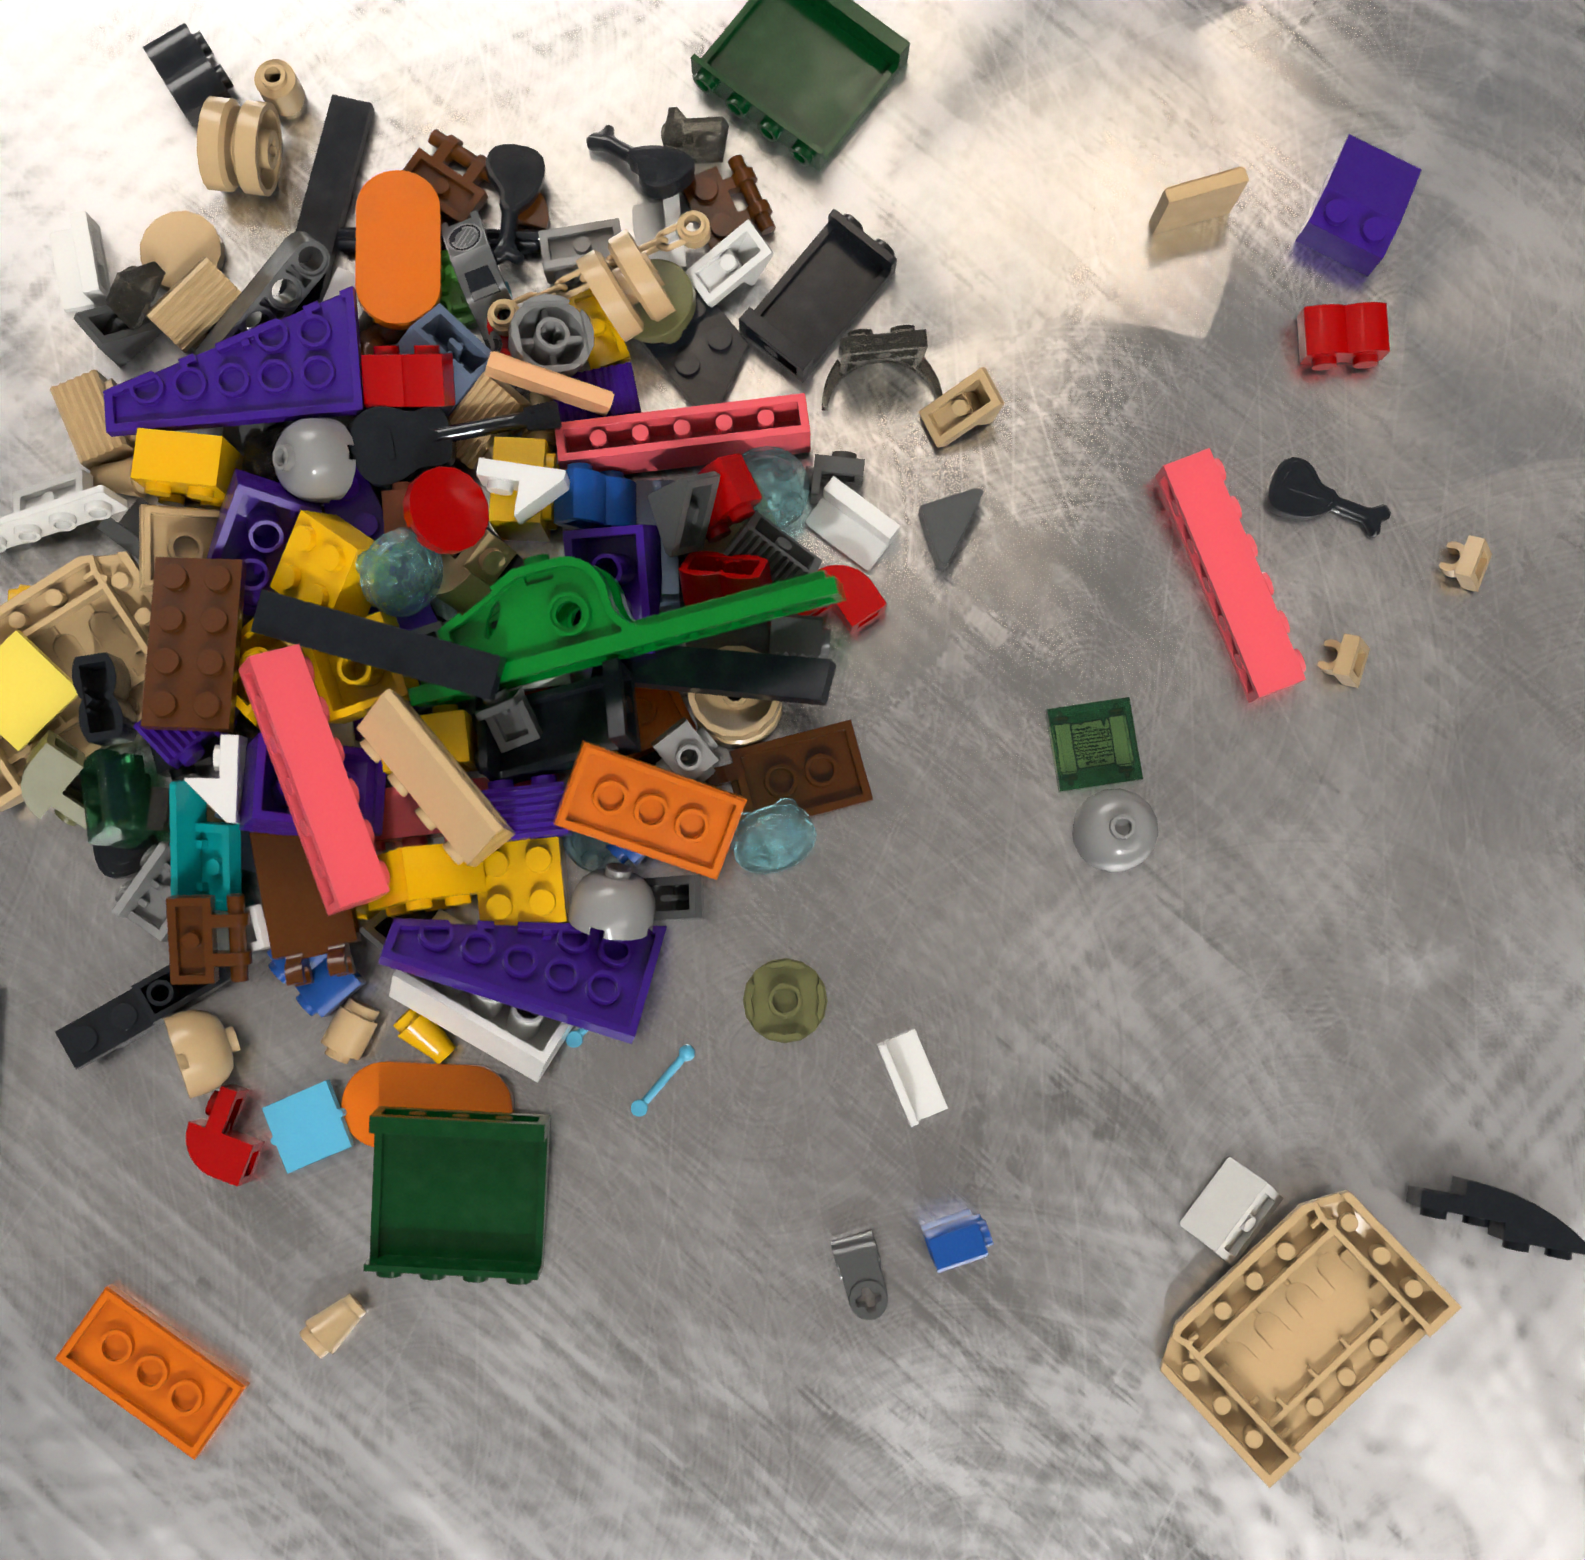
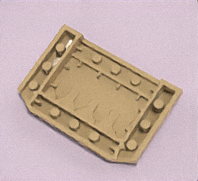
[0,551,152,812]
[1159,1190,1462,1488]

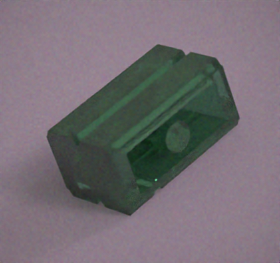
[80,749,156,849]

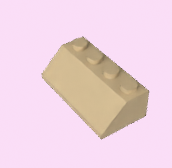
[357,688,516,867]

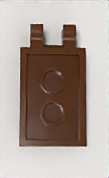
[705,719,873,833]
[249,832,362,987]

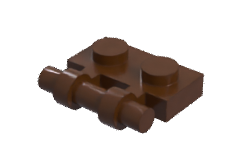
[403,129,492,224]
[682,155,776,251]
[166,893,253,985]

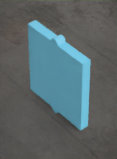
[262,1079,355,1174]

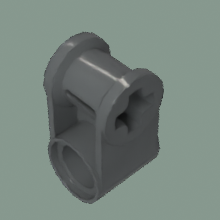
[831,1230,888,1320]

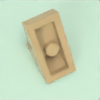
[918,367,1005,448]

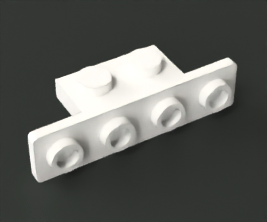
[0,469,128,553]

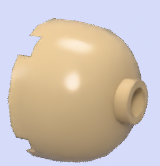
[163,1009,240,1099]

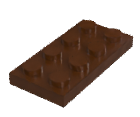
[140,557,247,732]

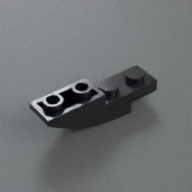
[55,964,231,1070]
[1406,1176,1585,1260]

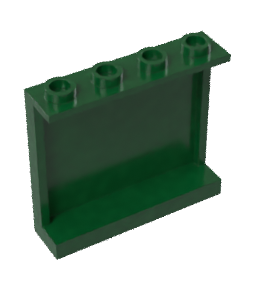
[691,0,910,172]
[363,1106,551,1285]

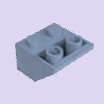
[397,303,492,418]

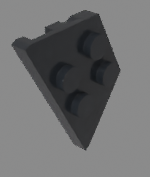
[639,288,749,406]

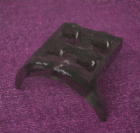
[821,325,943,411]

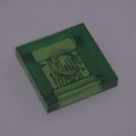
[1045,697,1143,793]

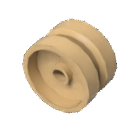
[197,96,282,196]
[576,229,676,342]
[688,646,783,748]

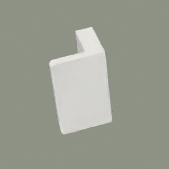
[631,194,687,271]
[49,211,113,312]
[804,476,900,572]
[875,1029,948,1127]
[1180,1158,1284,1267]

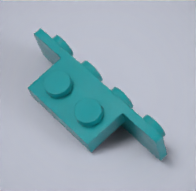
[169,780,241,911]

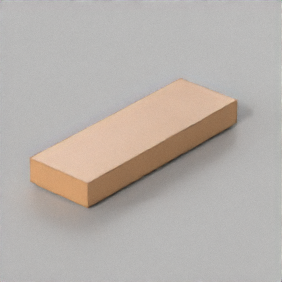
[484,351,615,417]

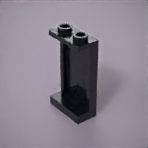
[739,209,897,383]
[472,657,642,784]

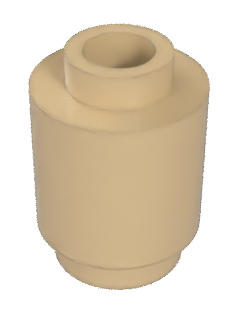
[254,59,305,117]
[321,997,380,1064]

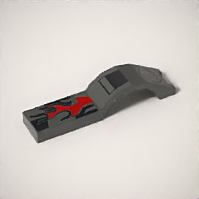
[441,210,531,395]

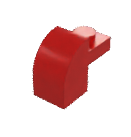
[793,565,887,634]
[186,1084,265,1187]

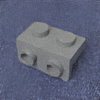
[538,218,622,286]
[112,841,171,942]

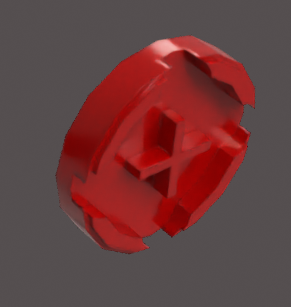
[403,466,489,555]

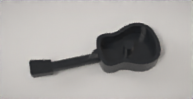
[351,401,562,489]

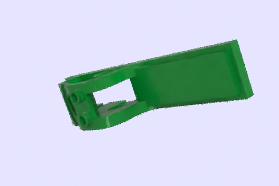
[407,553,846,708]

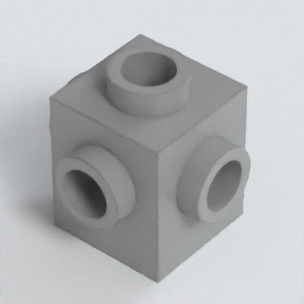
[651,717,719,782]

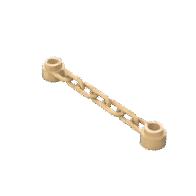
[487,210,711,336]

